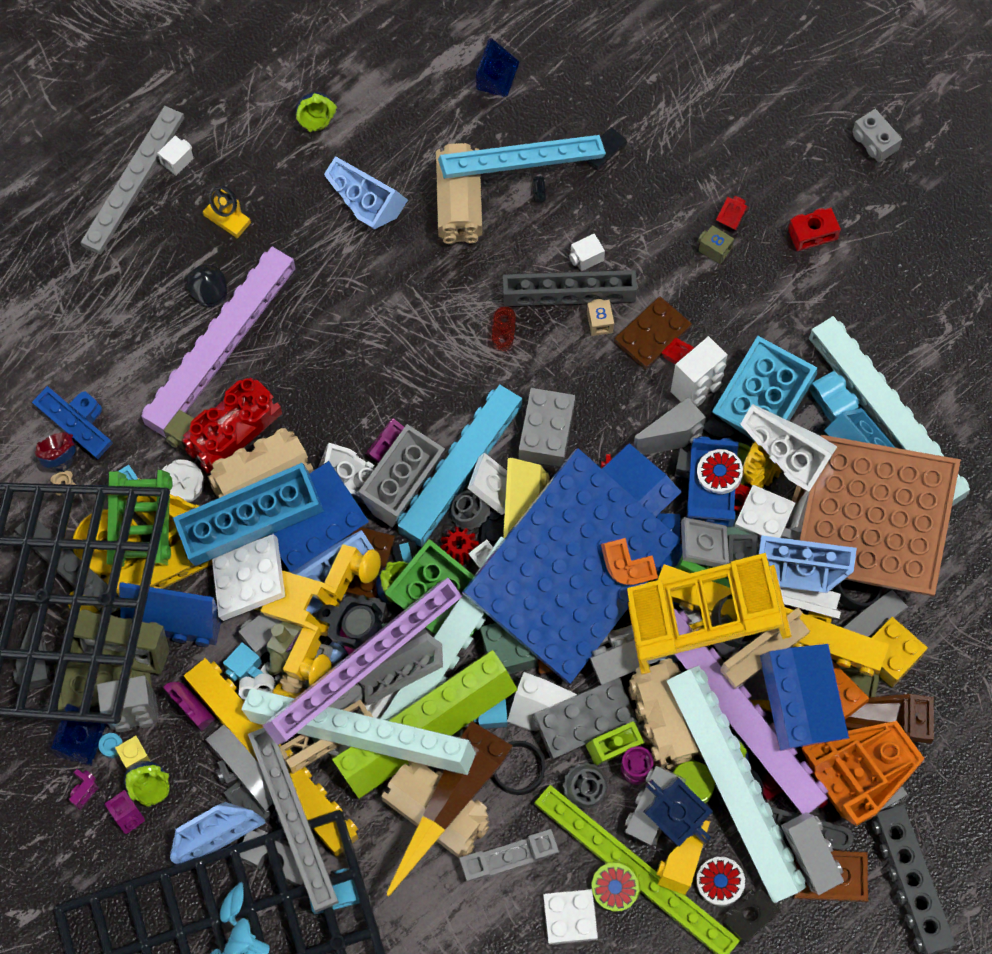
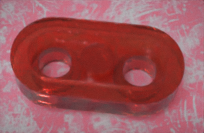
[492,307,516,350]

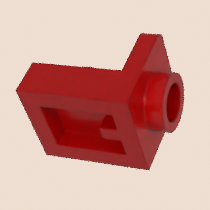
[716,195,749,230]
[661,338,694,364]

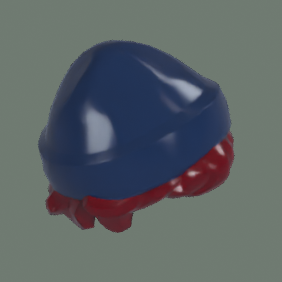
[34,432,76,472]

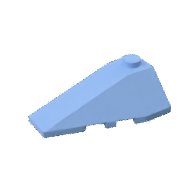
[288,530,374,614]

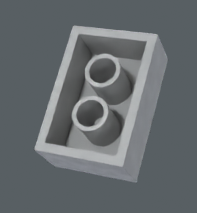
[519,388,575,467]
[97,676,159,732]

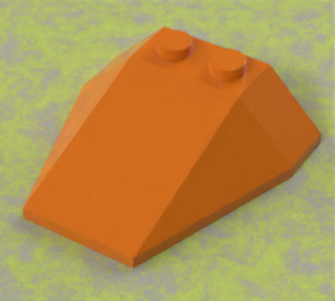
[802,721,925,826]

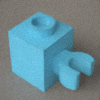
[223,642,263,682]

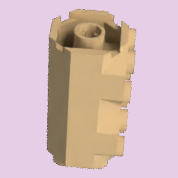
[436,143,482,244]
[208,428,313,498]
[627,658,703,770]
[382,761,489,858]

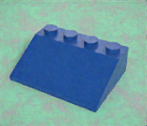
[602,443,681,517]
[268,461,369,572]
[119,582,222,647]
[760,644,849,751]

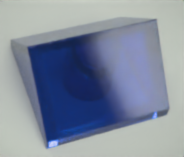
[476,38,520,97]
[51,704,106,766]

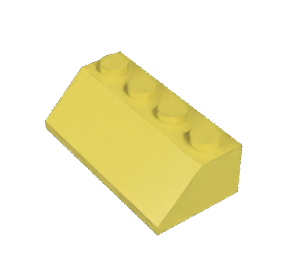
[503,458,550,539]

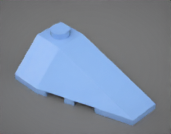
[324,156,408,229]

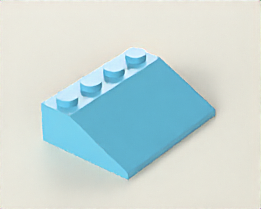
[712,336,817,441]

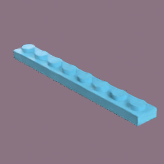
[438,135,606,179]

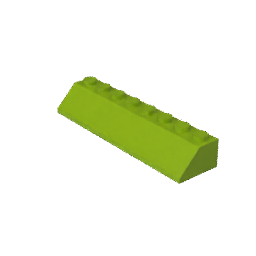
[332,650,518,798]

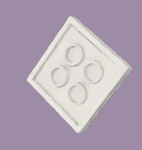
[212,534,286,621]

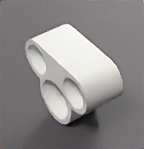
[239,673,275,700]

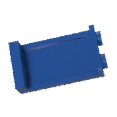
[687,437,739,527]

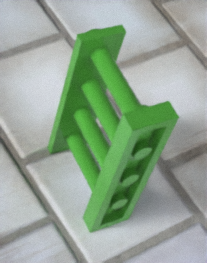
[107,470,173,567]

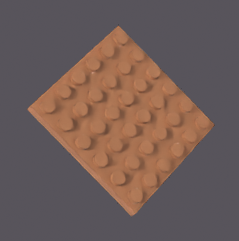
[800,435,961,597]

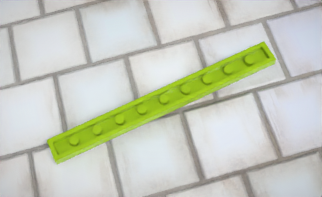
[534,785,740,954]

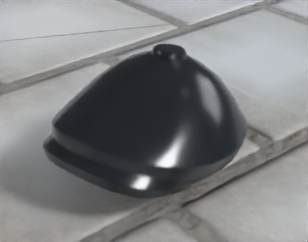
[187,264,227,307]

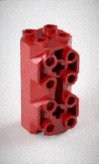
[182,377,282,474]

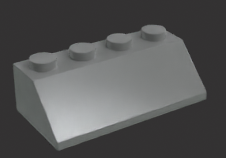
[358,424,445,527]

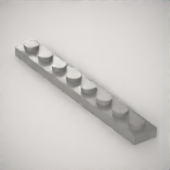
[81,106,184,255]
[248,727,339,913]

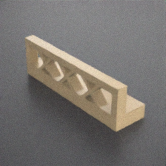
[720,608,810,689]
[280,699,373,774]

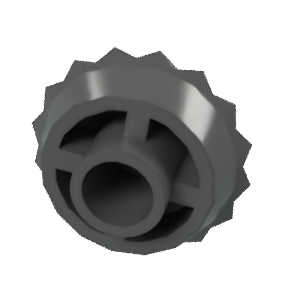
[450,490,491,530]
[563,762,608,810]

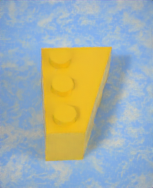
[126,478,199,547]

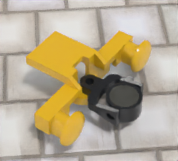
[260,544,383,686]

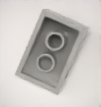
[633,398,705,455]

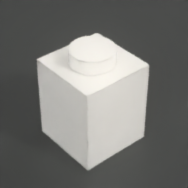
[158,136,194,175]
[569,234,605,272]

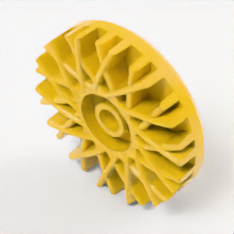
[743,442,782,488]
[73,509,142,578]

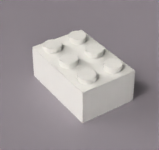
[671,336,727,407]

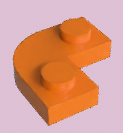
[601,538,658,585]

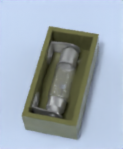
[64,610,170,674]

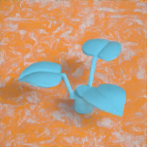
[210,882,269,954]

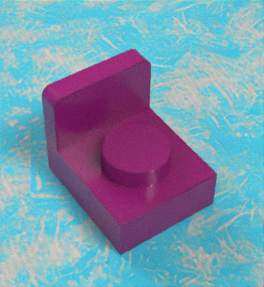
[69,769,99,810]
[105,790,145,834]

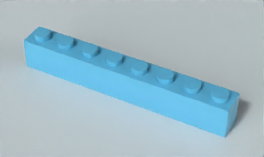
[397,385,522,548]

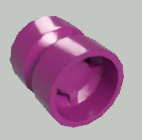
[621,746,653,785]

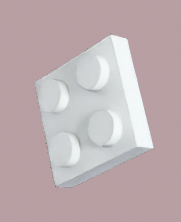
[468,453,507,515]
[734,485,795,538]
[543,889,598,945]

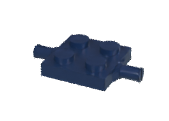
[643,776,713,846]

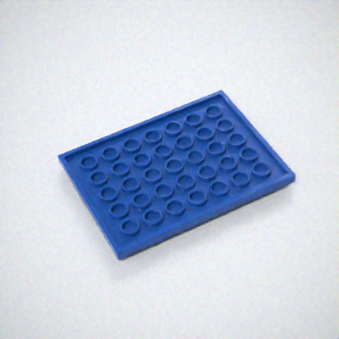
[462,448,680,684]

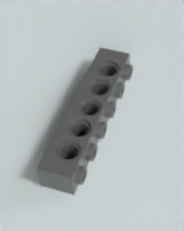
[503,270,637,306]
[871,805,956,954]

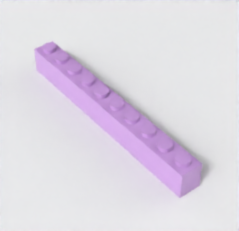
[142,247,295,438]
[262,578,463,745]
[674,609,829,814]

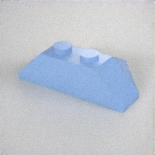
[759,536,857,593]
[170,802,265,864]

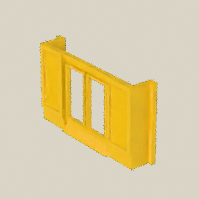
[627,553,792,674]

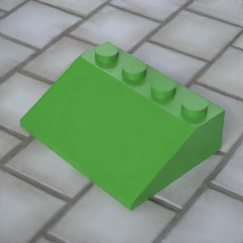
[384,539,488,636]

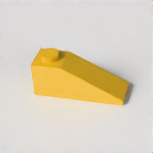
[656,820,710,895]

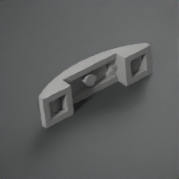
[835,590,908,662]
[205,725,274,812]
[459,829,559,882]

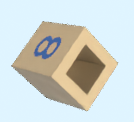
[587,299,614,336]

